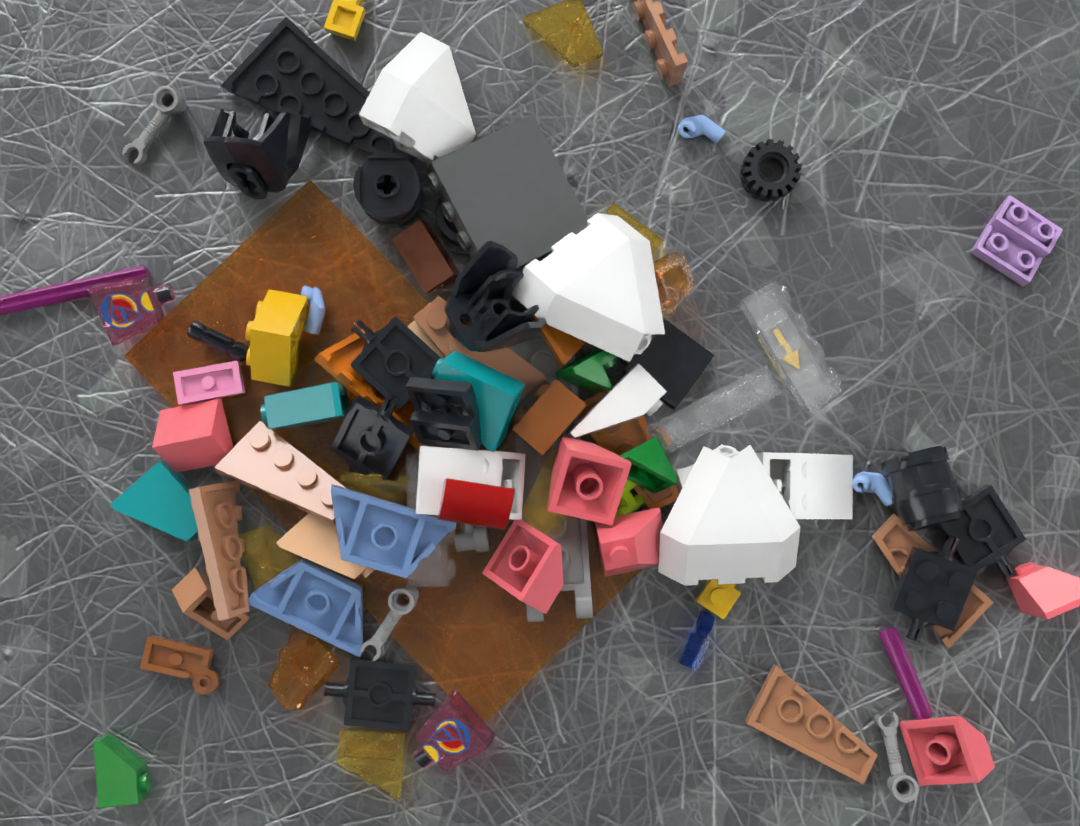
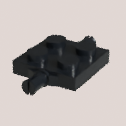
[350,316,441,411]
[330,394,414,487]
[938,479,1027,580]
[889,534,978,642]
[324,657,436,732]

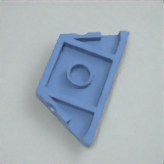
[330,484,457,578]
[248,558,363,657]

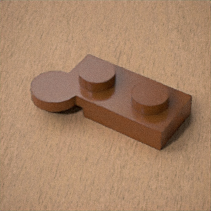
[140,635,220,695]

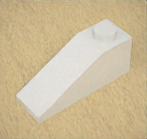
[565,364,667,439]

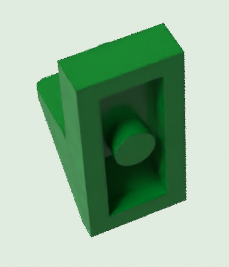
[555,347,618,393]

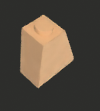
[276,513,375,579]

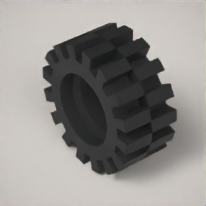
[740,139,802,202]

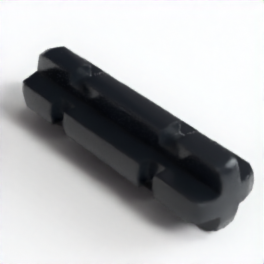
[187,321,249,362]

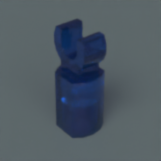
[678,611,715,670]

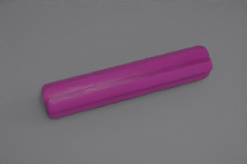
[879,627,933,720]

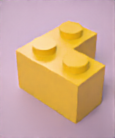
[245,289,307,387]

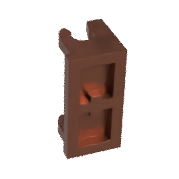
[391,220,460,294]

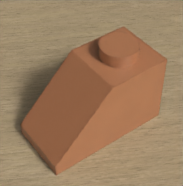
[172,567,251,640]

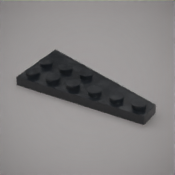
[221,17,417,164]

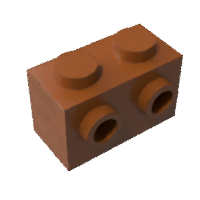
[512,379,586,457]

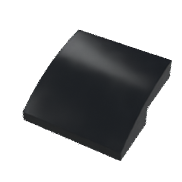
[622,318,714,410]
[406,377,481,451]

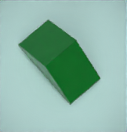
[619,437,678,494]

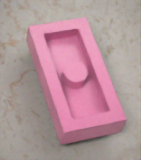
[173,361,246,405]

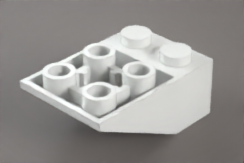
[416,446,526,520]
[756,452,853,519]

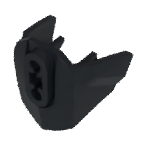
[203,108,312,200]
[444,241,547,352]

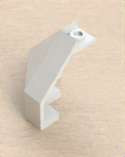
[359,32,477,169]
[512,213,665,362]
[658,444,801,586]

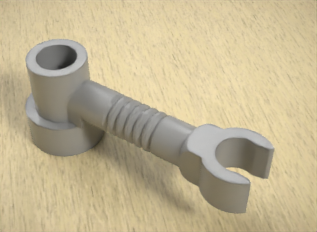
[122,86,186,166]
[454,523,490,553]
[360,585,419,661]
[874,711,919,803]

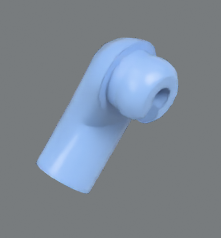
[678,115,726,144]
[300,286,326,335]
[852,472,893,507]

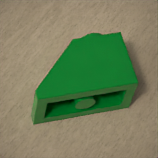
[93,734,152,808]

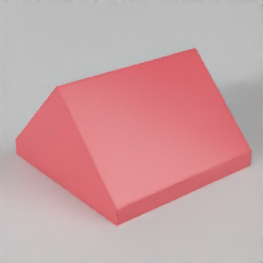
[152,398,234,473]

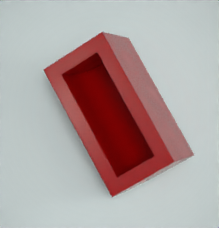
[438,478,515,530]

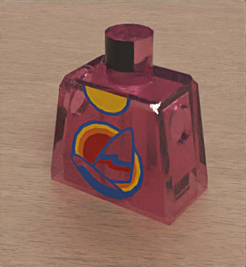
[88,275,176,346]
[414,688,496,771]

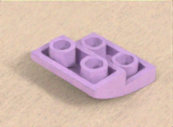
[970,195,1063,287]

